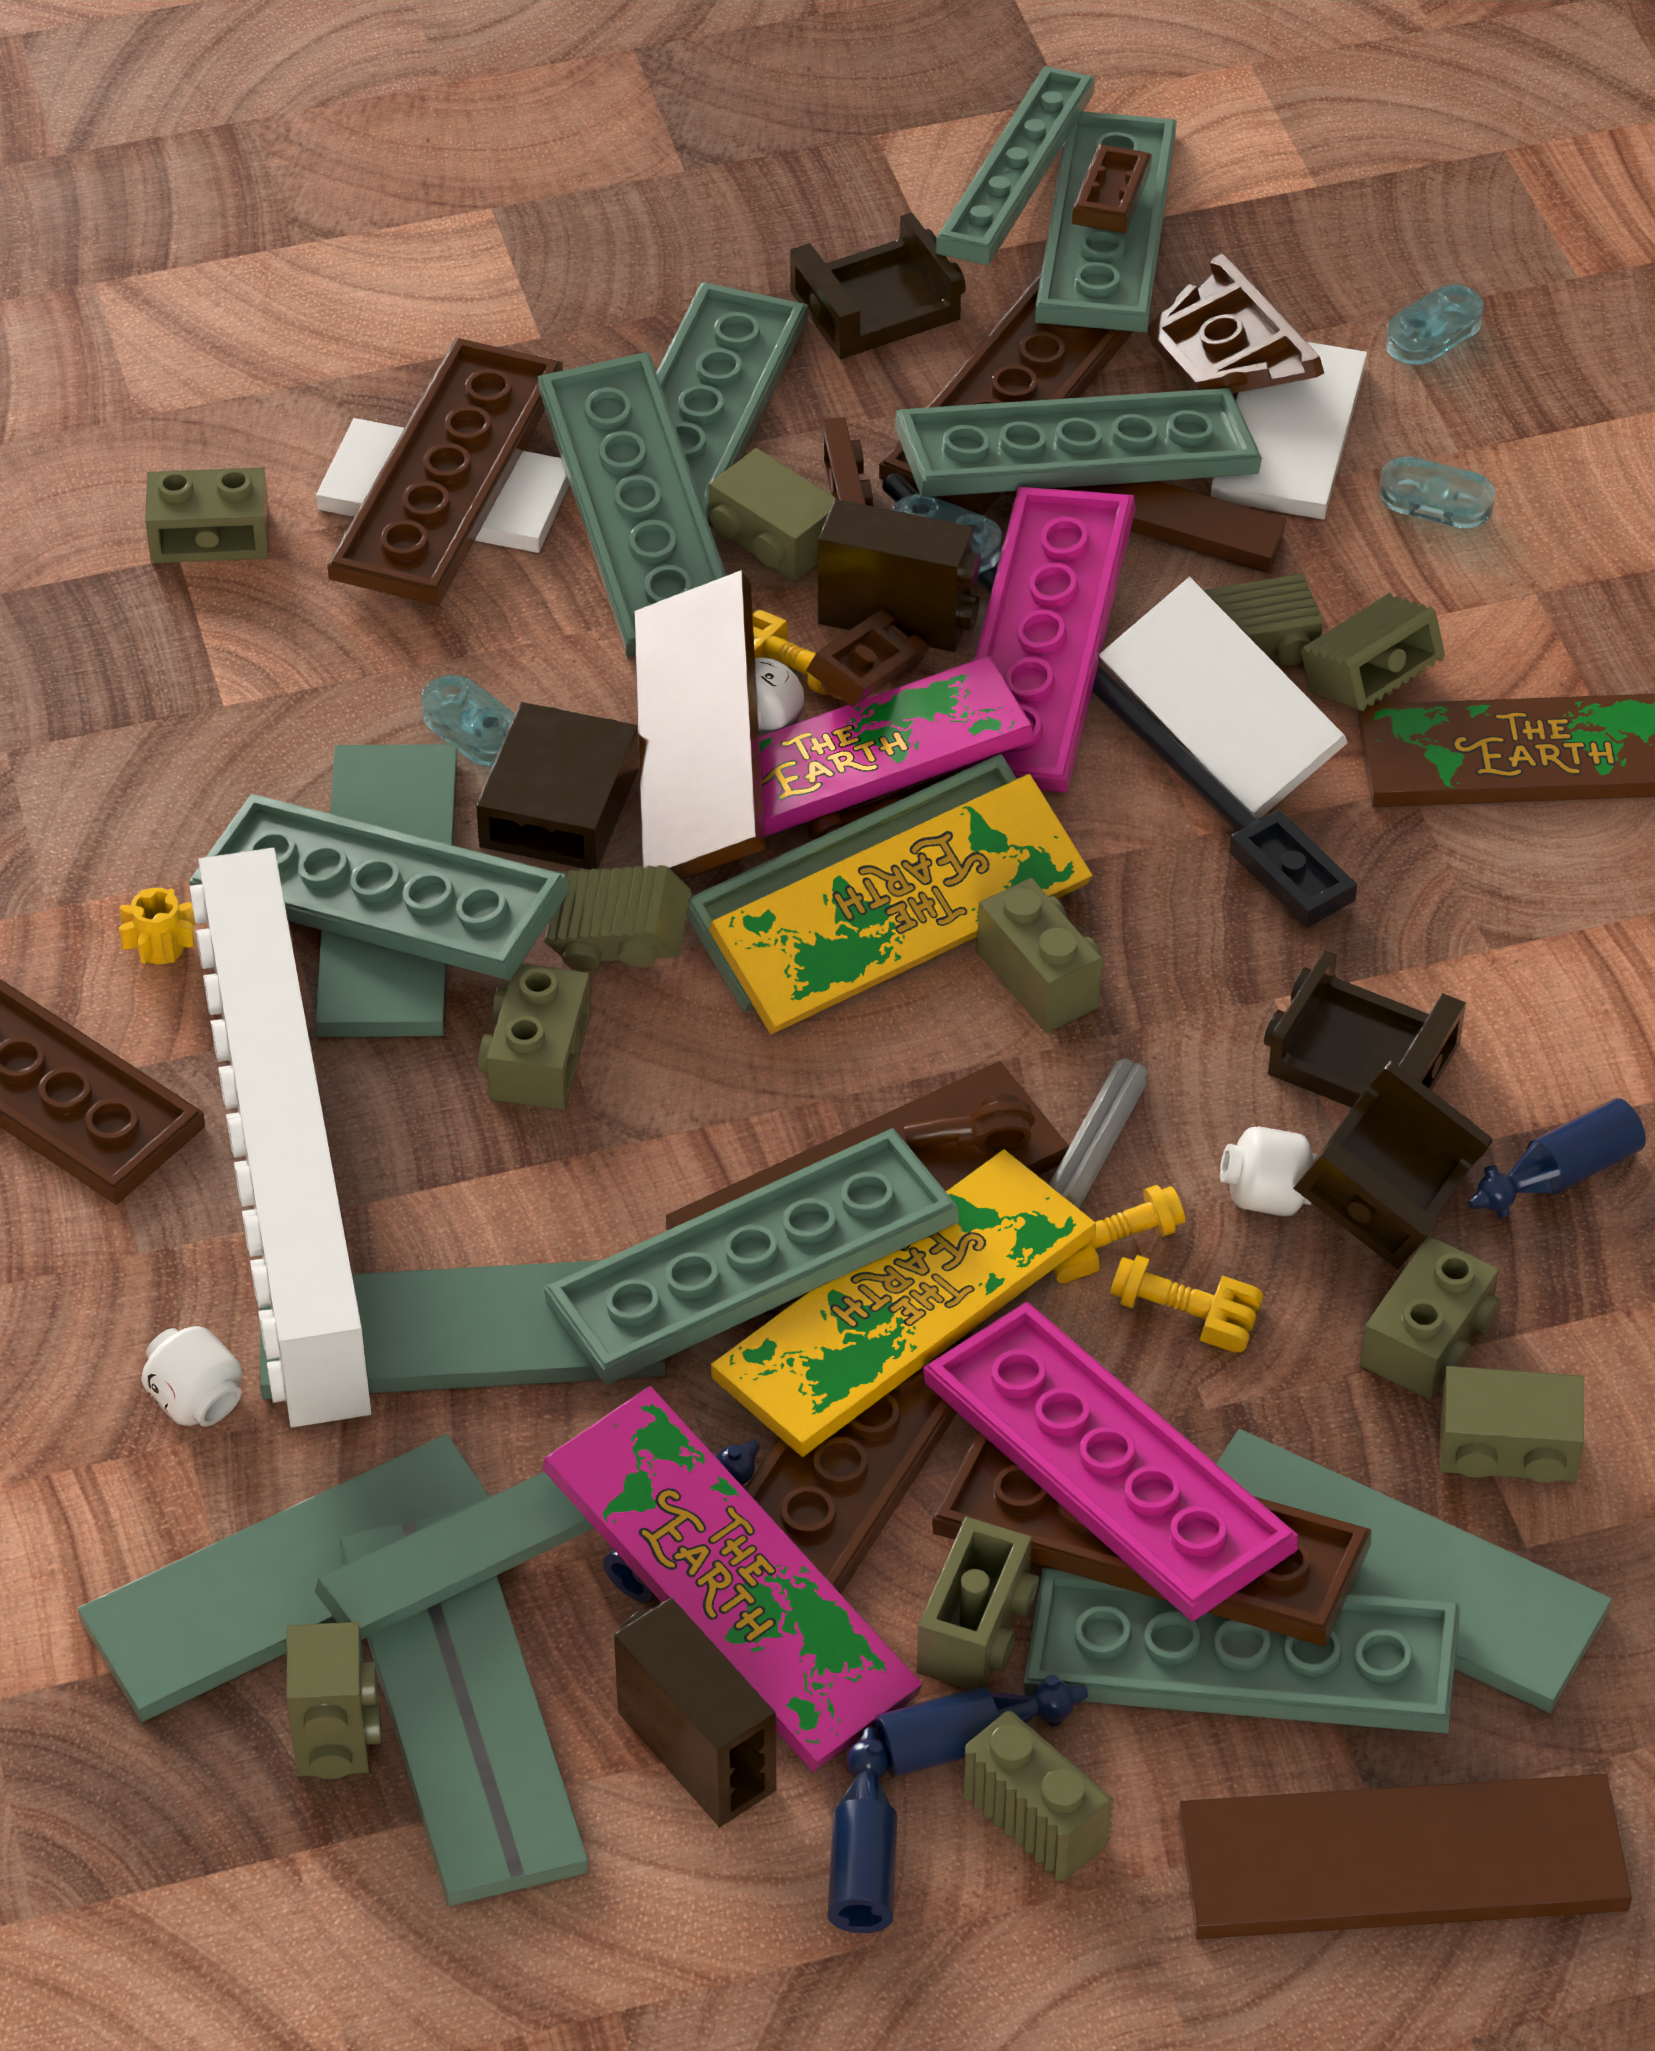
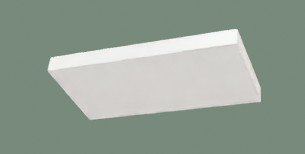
[1211,342,1367,520]
[316,418,570,553]
[1099,576,1348,819]

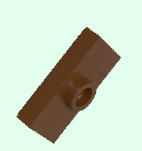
[1072,145,1152,233]

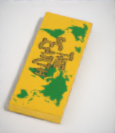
[708,773,1093,1035]
[711,1149,1096,1457]

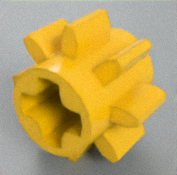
[119,888,196,965]

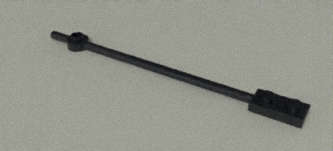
[882,473,1357,928]

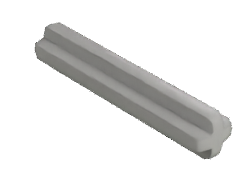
[1049,1058,1148,1209]

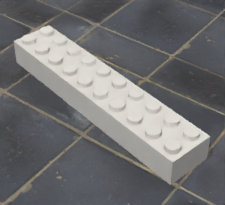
[190,848,371,1428]

